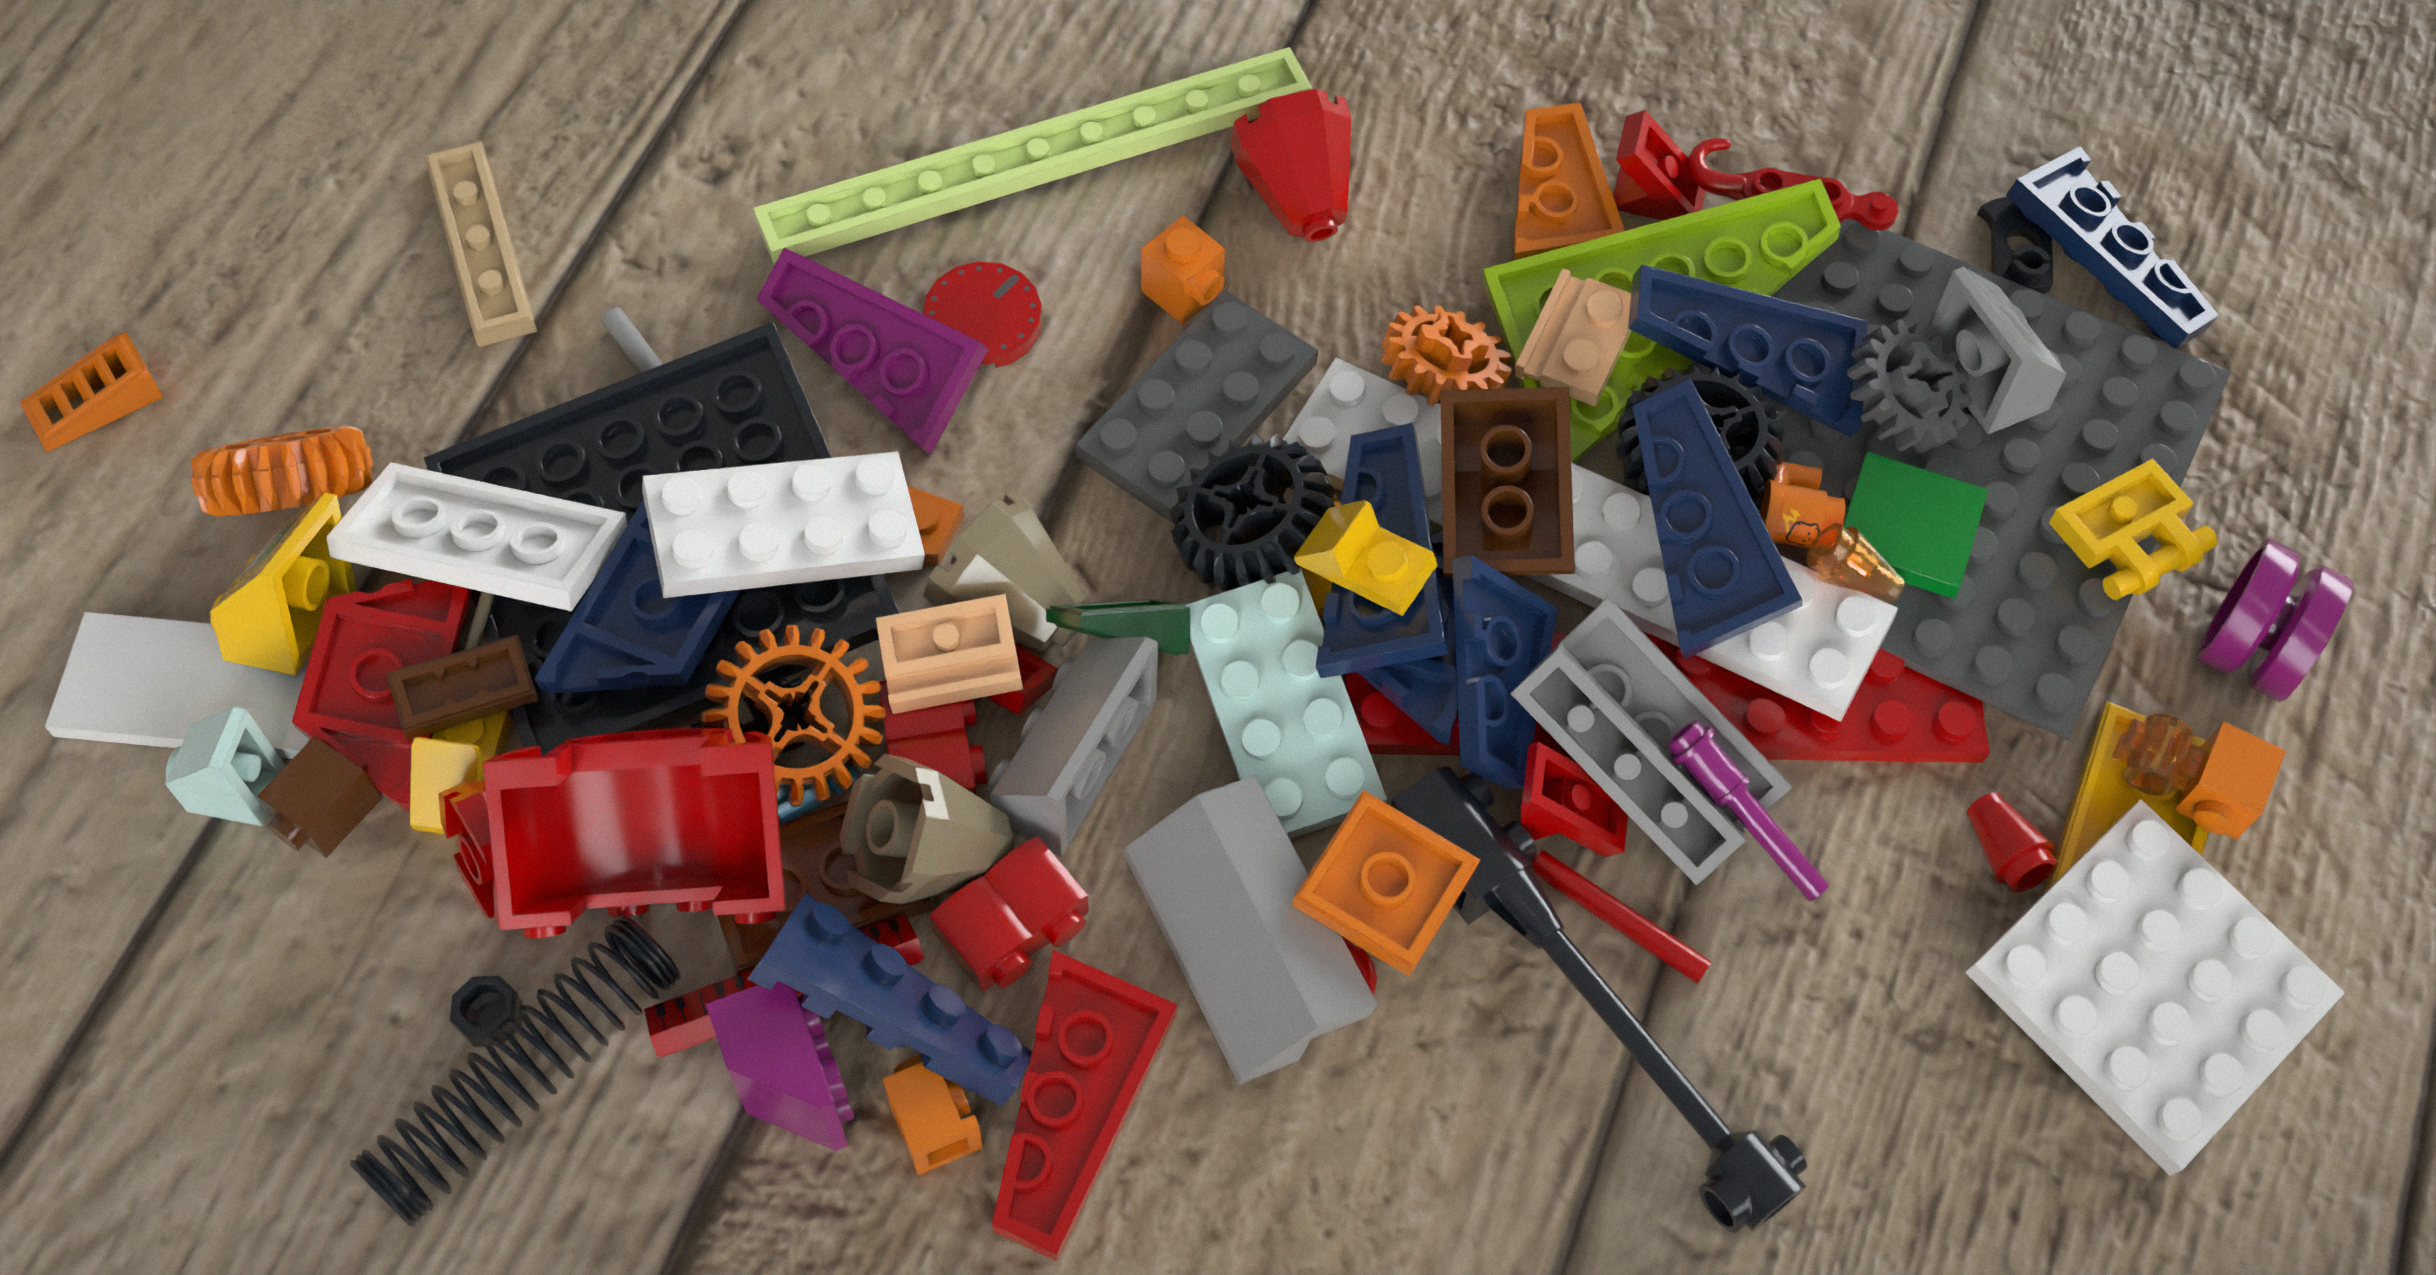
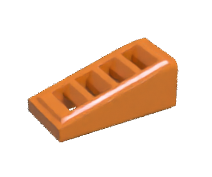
[19,331,164,452]

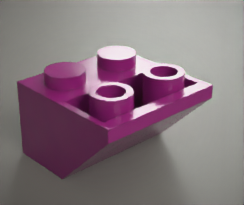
[706,981,855,1151]

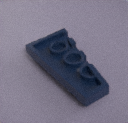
[2006,146,2219,349]
[1628,265,1868,437]
[1632,379,1803,660]
[1315,423,1449,678]
[747,893,1032,1106]

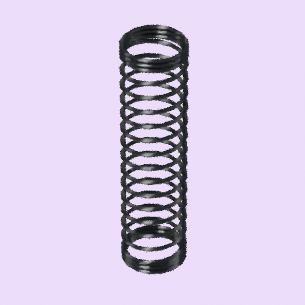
[350,915,681,1227]

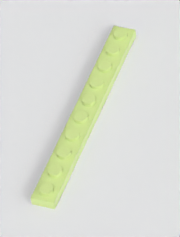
[753,47,1312,265]

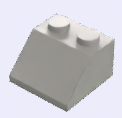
[1925,267,2067,434]

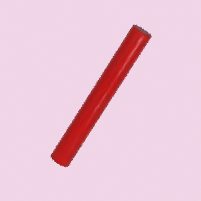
[1532,850,1712,984]

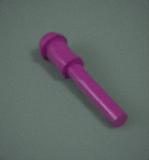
[1666,720,1829,901]

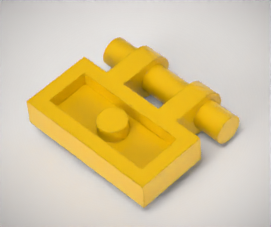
[2049,459,2218,600]

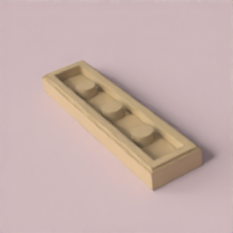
[424,141,537,347]

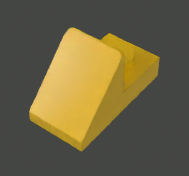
[1294,500,1438,616]
[410,710,513,836]

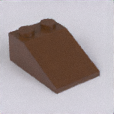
[1440,387,1575,577]

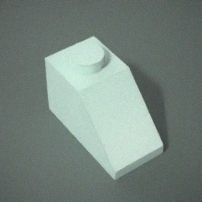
[165,707,285,826]

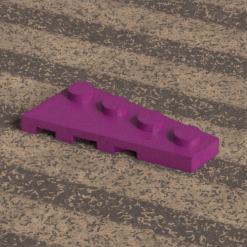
[756,247,988,455]

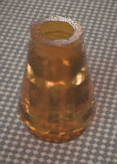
[1806,523,1905,605]

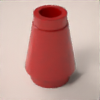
[1966,792,2058,892]

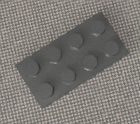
[1075,290,1318,522]

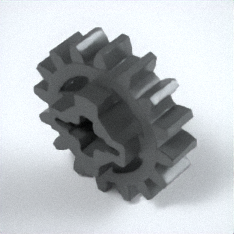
[1847,320,1972,454]

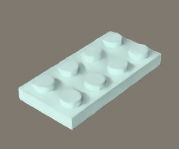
[1185,567,1387,839]

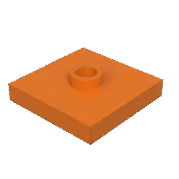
[1292,790,1480,977]

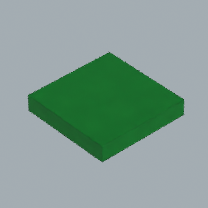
[1831,452,1989,599]

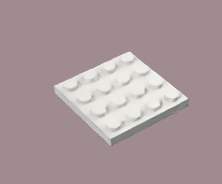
[1965,799,2345,1176]

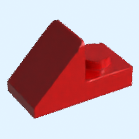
[1613,110,1705,221]
[1521,742,1628,858]

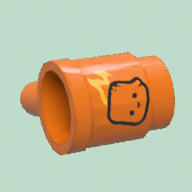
[1759,462,1845,549]

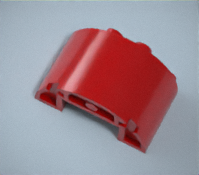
[483,728,786,938]

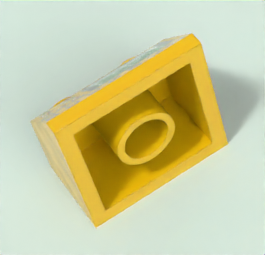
[210,493,357,676]

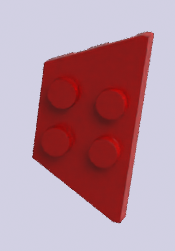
[292,579,473,811]

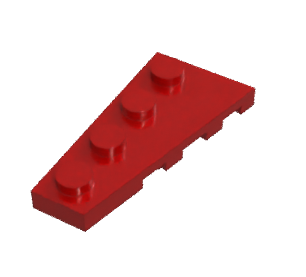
[992,950,1178,1261]

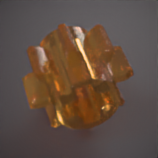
[2112,714,2205,796]

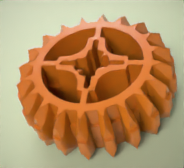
[190,426,373,517]
[701,625,885,807]

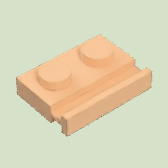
[1515,268,1632,407]
[876,594,1023,714]

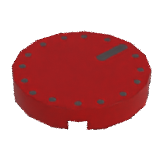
[923,261,1042,369]

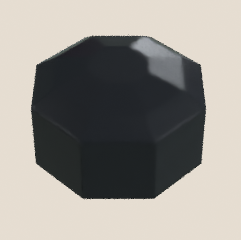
[450,976,523,1047]

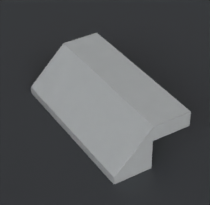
[1510,596,1792,886]
[1123,775,1378,1084]

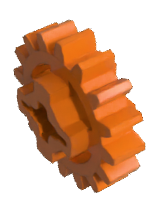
[1380,305,1512,407]

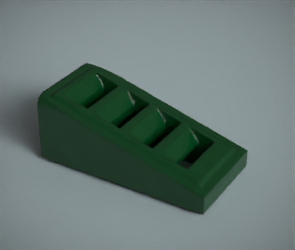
[1046,599,1190,655]

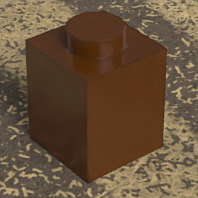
[257,736,382,858]

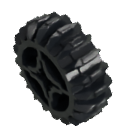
[1616,362,1785,504]
[1170,433,1337,592]

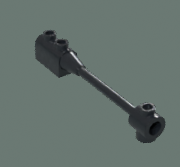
[1391,766,1807,1233]

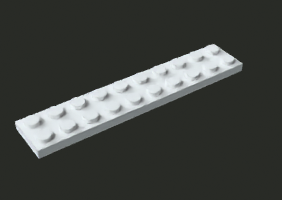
[1283,358,1898,722]

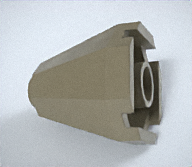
[923,491,1086,651]
[839,754,1014,904]

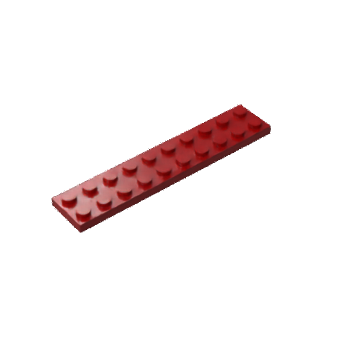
[1344,633,1990,763]

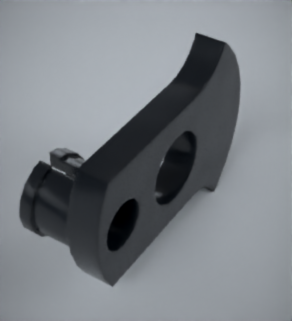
[1977,197,2053,294]

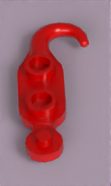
[1688,138,1899,231]

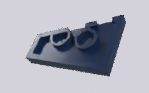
[1452,555,1558,789]

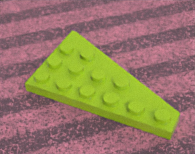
[1482,179,1841,464]

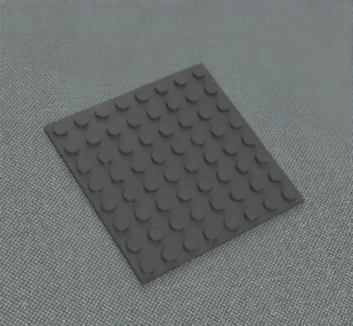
[1622,219,2231,740]

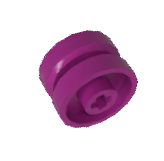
[2196,538,2354,703]

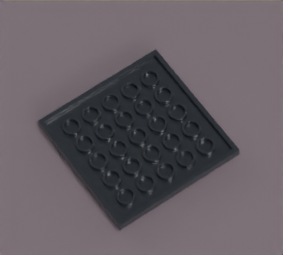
[424,321,900,756]

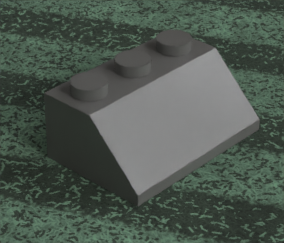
[987,636,1158,857]

